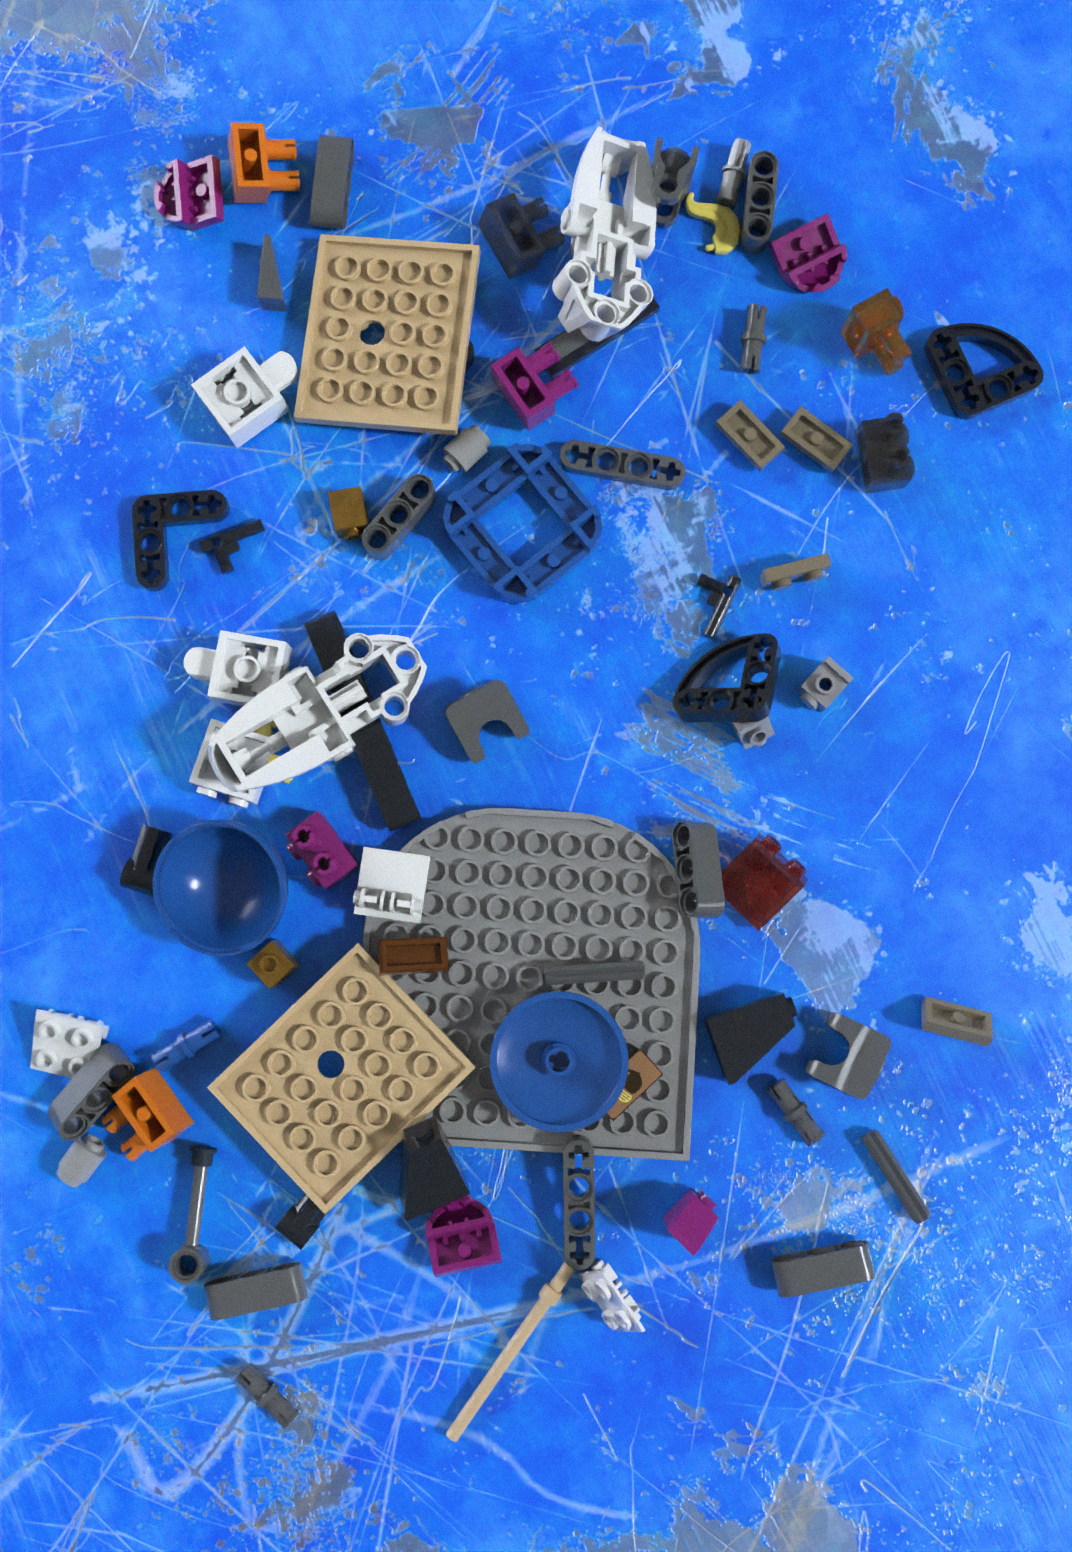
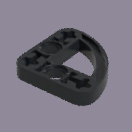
[924,323,1044,420]
[673,633,781,723]

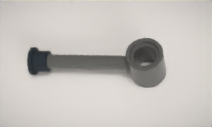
[168,1146,217,1284]

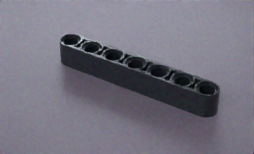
[304,610,421,832]

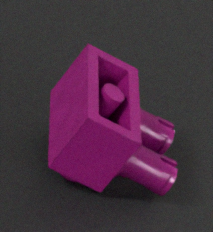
[491,342,579,431]
[285,810,361,890]

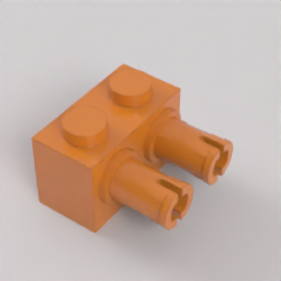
[227,122,300,203]
[101,1068,194,1161]

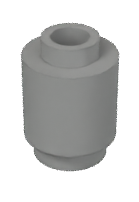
[443,424,491,473]
[56,1134,107,1188]

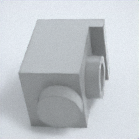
[797,656,854,712]
[730,694,775,750]

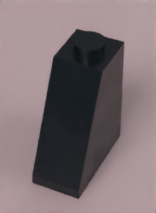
[703,992,797,1085]
[399,1116,470,1221]

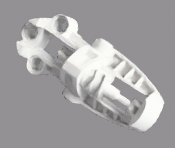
[552,126,656,342]
[207,633,427,792]

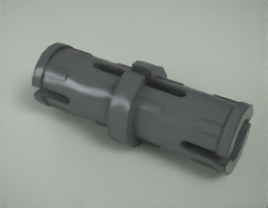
[739,304,768,374]
[766,1078,825,1146]
[235,1362,300,1429]

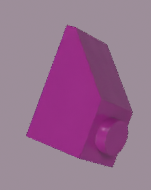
[662,1188,719,1256]

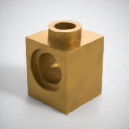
[328,486,369,541]
[247,940,301,989]

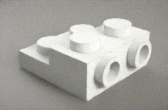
[189,719,272,809]

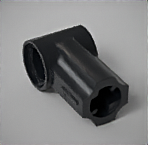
[120,825,172,896]
[275,1194,332,1250]

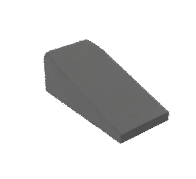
[257,234,287,312]

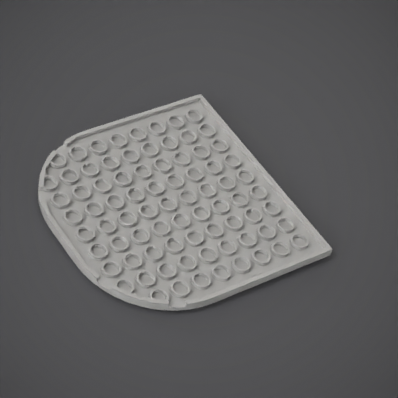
[363,808,700,1161]

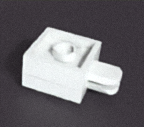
[191,346,299,448]
[184,630,293,706]

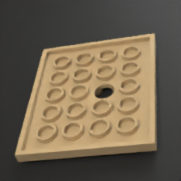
[294,234,481,435]
[207,943,476,1214]

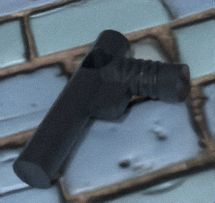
[199,519,265,575]
[696,573,741,639]

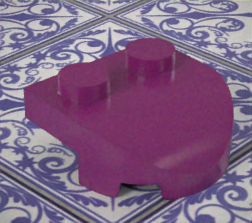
[154,155,224,230]
[767,213,847,292]
[425,1196,502,1277]

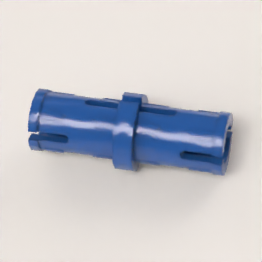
[151,1018,222,1072]

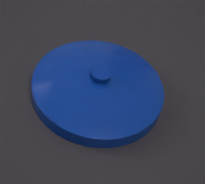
[490,991,629,1132]

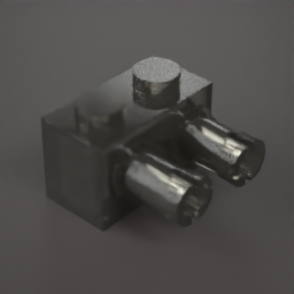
[478,193,565,280]
[855,412,915,494]

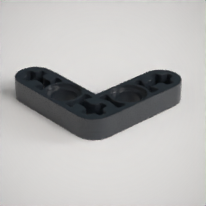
[132,490,230,592]

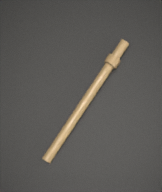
[445,1261,575,1442]

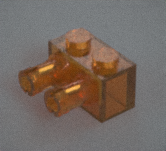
[840,288,912,376]

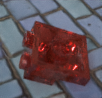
[721,832,808,931]

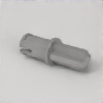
[716,138,751,207]

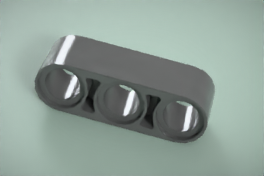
[310,135,354,229]
[739,150,779,254]
[362,474,436,560]
[672,821,725,918]
[47,1043,135,1141]
[771,1240,876,1297]
[204,1261,308,1320]

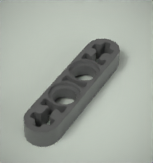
[560,440,685,490]
[563,1134,595,1270]

